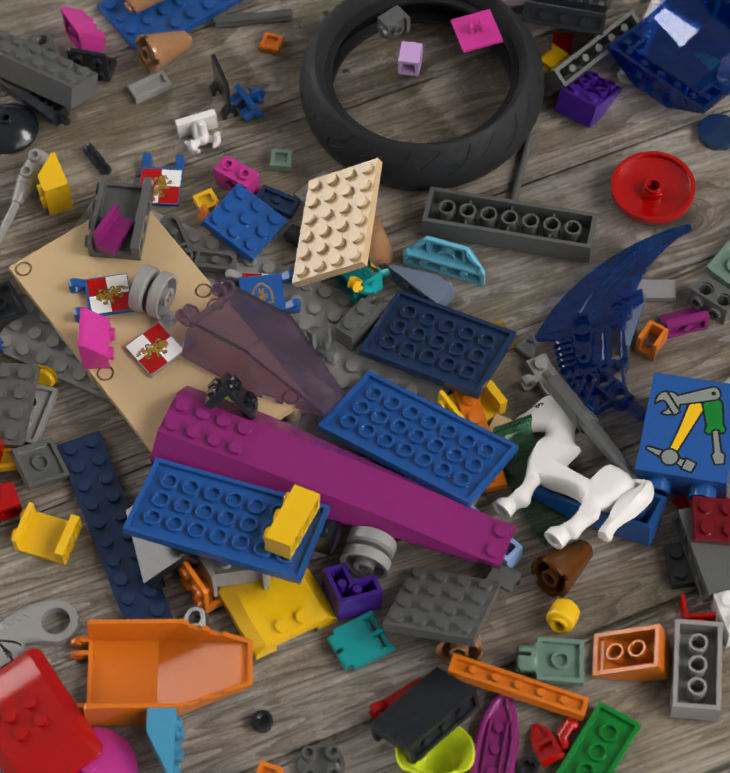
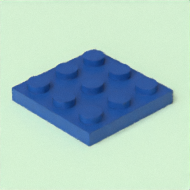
[201,183,288,263]

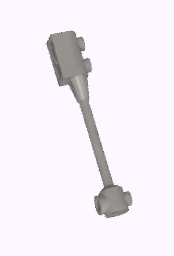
[0,148,49,246]

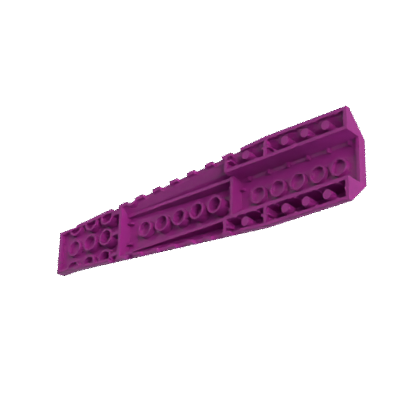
[150,385,516,569]

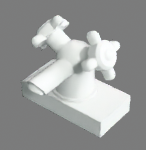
[175,109,221,154]

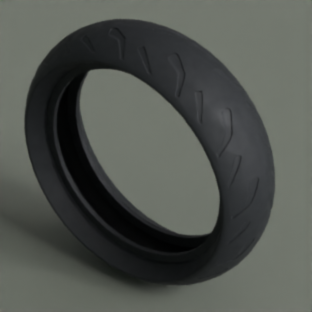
[299,0,544,191]

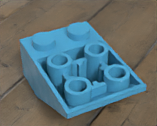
[146,708,185,773]

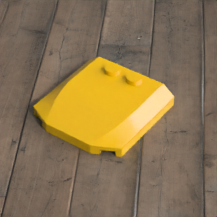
[218,567,338,660]

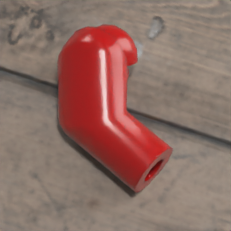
[556,718,579,753]

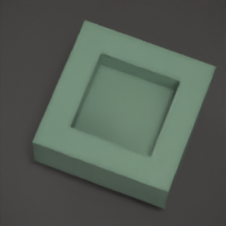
[270,149,293,171]

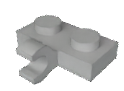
[520,353,558,396]

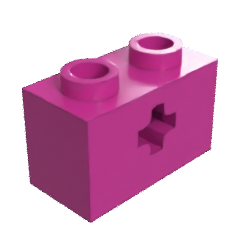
[213,155,261,195]

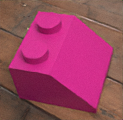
[60,7,106,52]
[78,308,116,369]

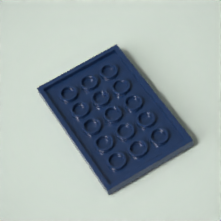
[359,289,516,399]

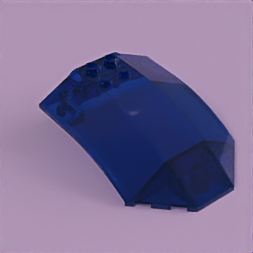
[607,0,730,114]

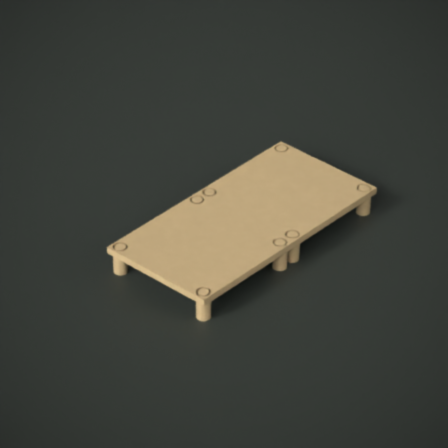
[9,212,307,453]

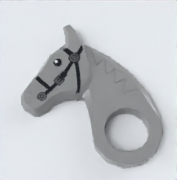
[0,600,80,669]

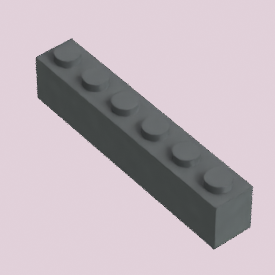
[544,9,642,93]

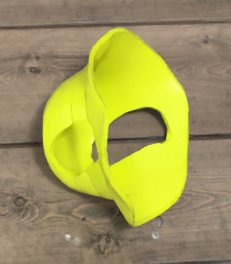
[395,726,475,773]

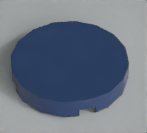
[698,113,730,151]

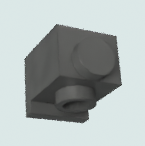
[377,5,410,40]

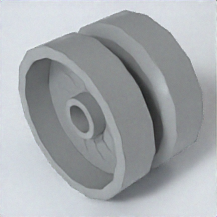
[128,264,178,320]
[340,526,397,580]

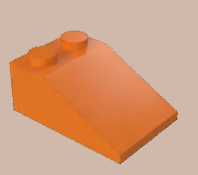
[592,624,670,682]

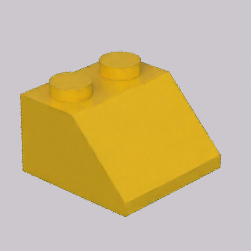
[36,152,74,216]

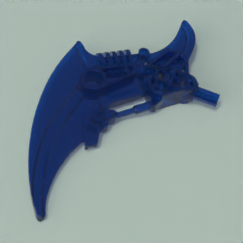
[535,224,692,435]

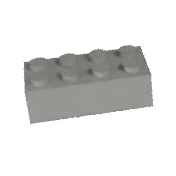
[670,619,723,721]

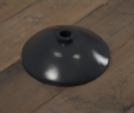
[0,103,39,154]

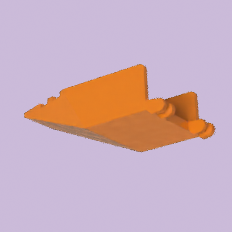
[70,619,253,726]

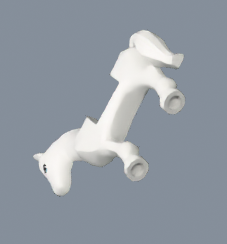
[492,395,654,549]

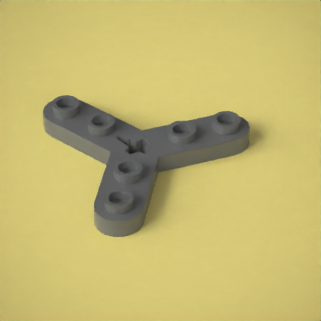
[160,214,237,274]

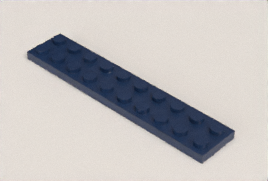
[57,430,173,619]

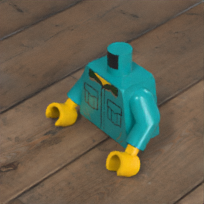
[336,258,390,304]

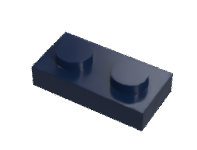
[256,184,301,219]

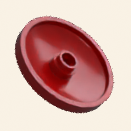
[611,151,696,225]

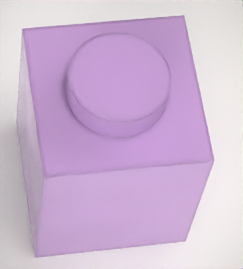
[398,41,423,76]

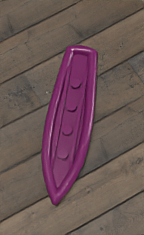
[468,693,519,773]

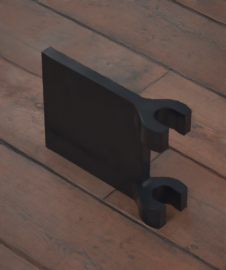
[209,54,238,121]

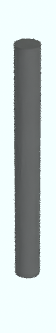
[510,134,534,200]

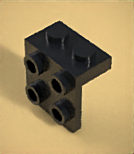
[67,47,117,82]
[205,372,258,420]

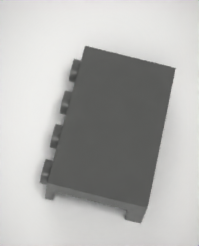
[85,175,155,261]
[672,507,730,603]

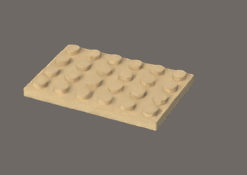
[292,158,382,287]

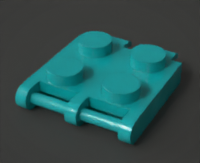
[327,611,396,672]

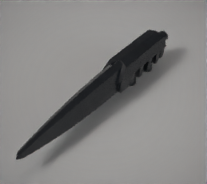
[0,77,71,127]

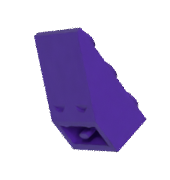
[554,71,622,128]

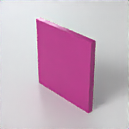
[451,9,503,53]

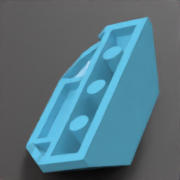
[403,236,485,287]

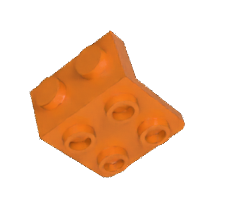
[179,561,223,613]

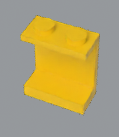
[437,379,508,422]
[11,502,82,565]

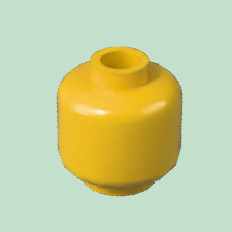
[546,598,580,633]

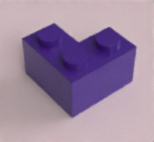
[321,563,383,620]

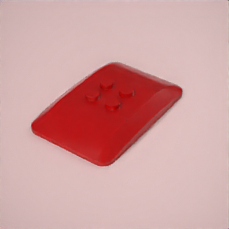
[0,648,103,773]

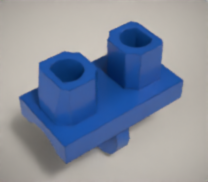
[230,83,265,122]

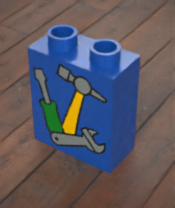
[635,372,730,502]

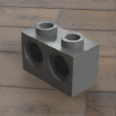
[687,275,730,325]

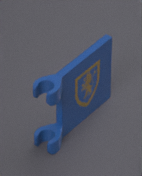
[238,270,301,316]

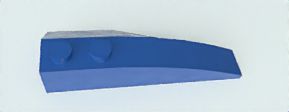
[532,485,667,546]

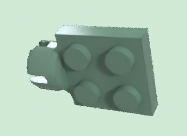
[515,636,584,687]

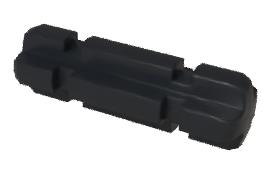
[82,143,112,175]

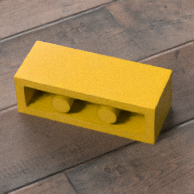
[262,484,320,560]

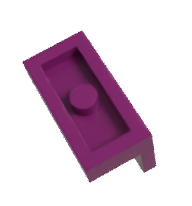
[93,204,135,257]
[659,307,710,339]

